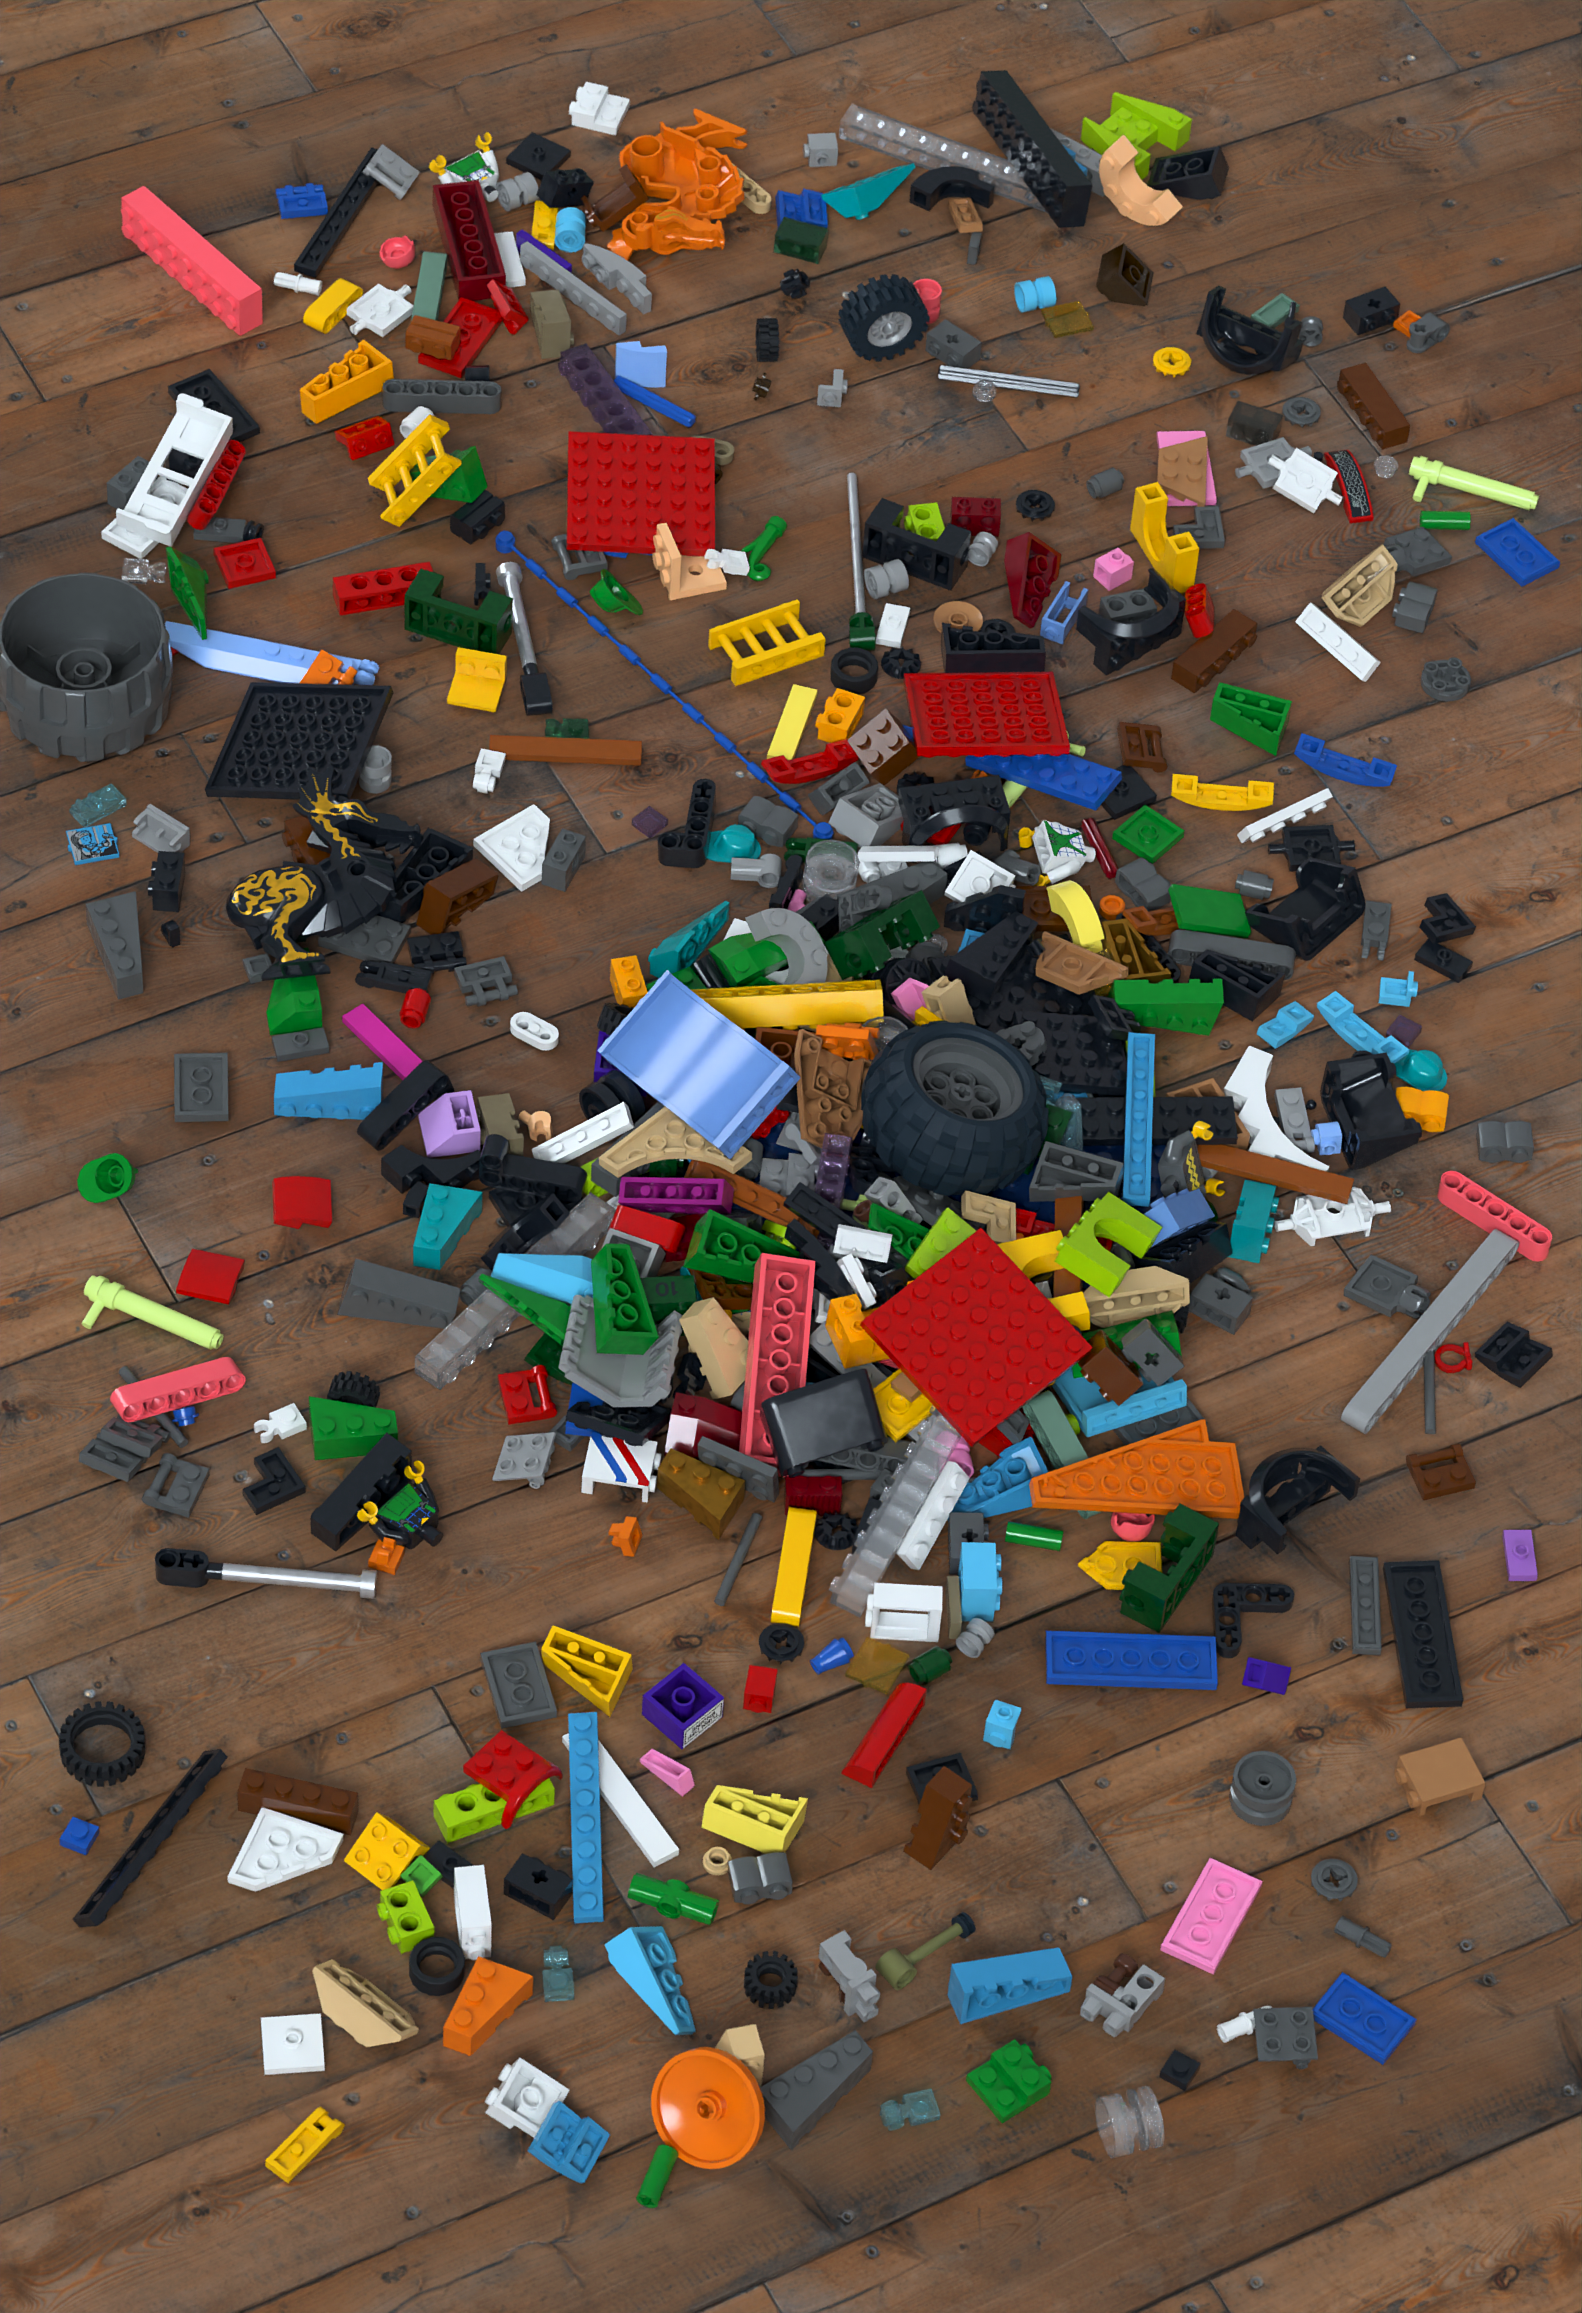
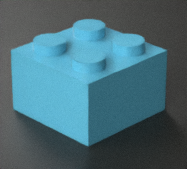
[958,1542,1002,1622]

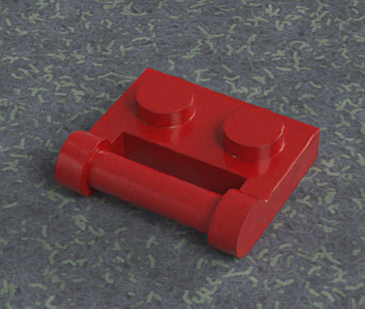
[498,1365,557,1425]

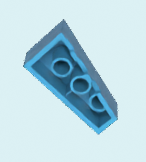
[274,1062,383,1120]
[947,1947,1072,2024]

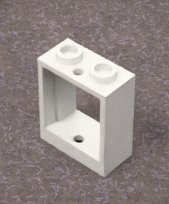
[865,1583,943,1642]
[454,1865,492,1960]

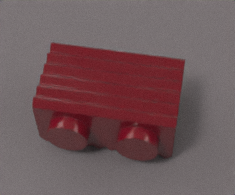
[784,1476,842,1516]

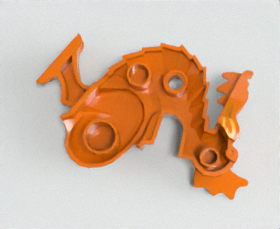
[607,108,748,261]

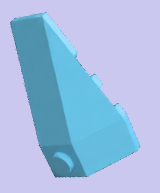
[490,1253,593,1306]
[605,1926,696,2035]

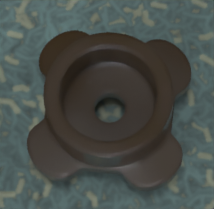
[752,372,772,400]

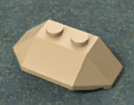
[1321,544,1397,627]
[1083,1266,1190,1328]
[313,1959,419,2047]

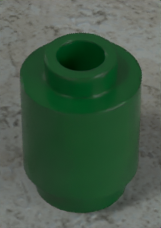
[908,1646,952,1685]

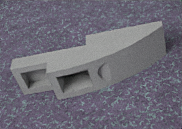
[582,243,652,314]

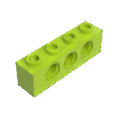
[434,1778,555,1843]

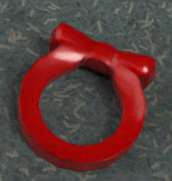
[1435,1342,1472,1373]

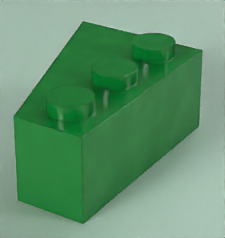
[409,446,488,503]
[1210,682,1292,756]

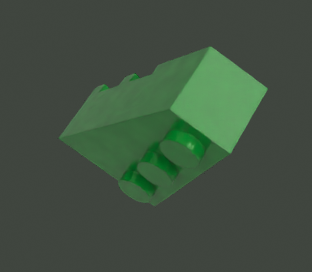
[309,1396,398,1460]

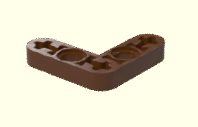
[687,1268,753,1310]

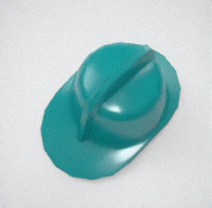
[707,824,761,863]
[1394,1049,1447,1091]

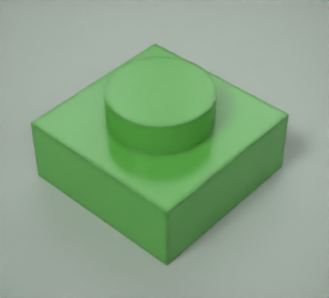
[400,1855,443,1898]

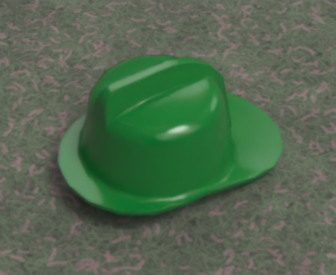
[590,569,643,615]
[77,1153,139,1203]

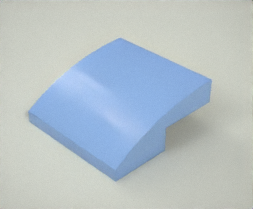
[615,341,667,388]

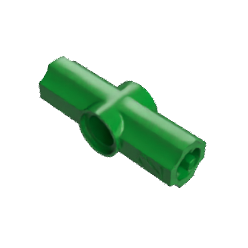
[628,1873,719,1925]

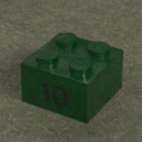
[640,1275,697,1336]

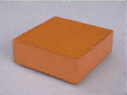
[1393,310,1421,338]

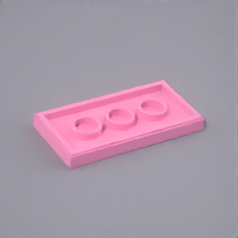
[1156,431,1217,506]
[1160,1858,1263,1975]

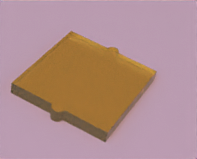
[1041,301,1094,338]
[845,1637,909,1694]

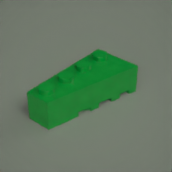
[683,1209,800,1283]

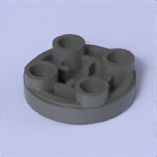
[1420,657,1471,702]

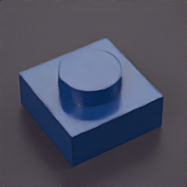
[60,1817,99,1855]

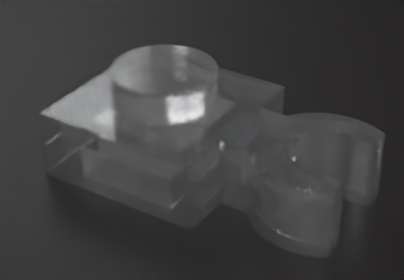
[122,558,166,584]

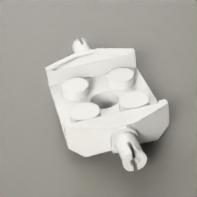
[1274,1187,1391,1246]

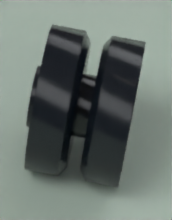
[579,1070,645,1139]

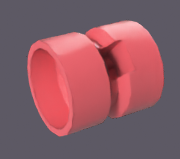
[913,279,942,324]

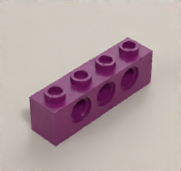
[618,1177,734,1214]

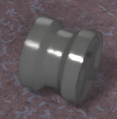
[1299,316,1323,347]

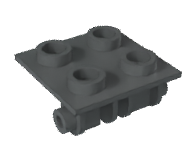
[1253,2007,1318,2069]

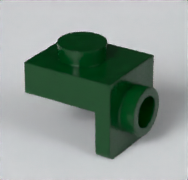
[649,1159,685,1178]

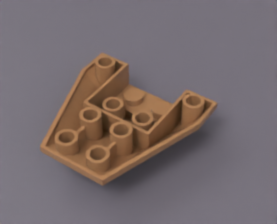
[794,1029,872,1158]

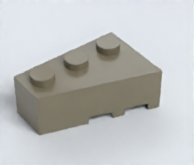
[530,290,574,359]

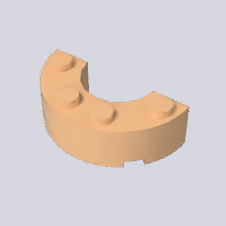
[1099,135,1183,226]

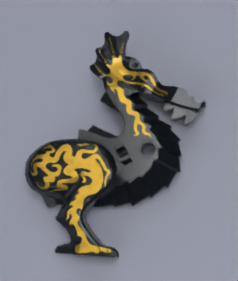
[226,765,424,981]

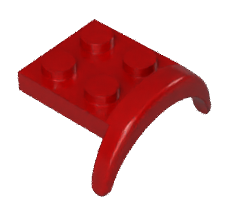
[463,1730,563,1829]

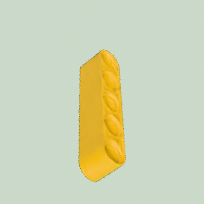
[771,1507,817,1626]

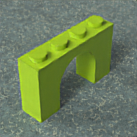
[1055,1191,1163,1298]

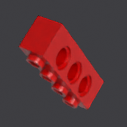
[333,561,433,616]

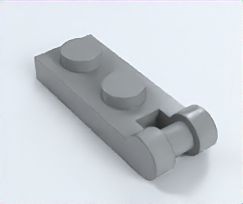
[1274,1087,1315,1153]

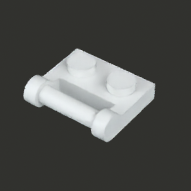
[836,1254,877,1311]

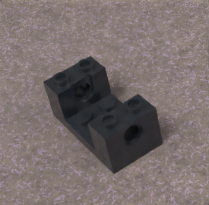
[862,498,971,591]

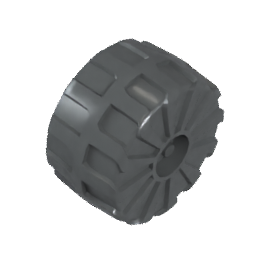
[0,573,173,762]

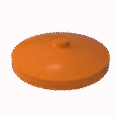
[651,2047,765,2169]

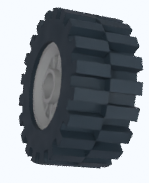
[838,274,929,362]

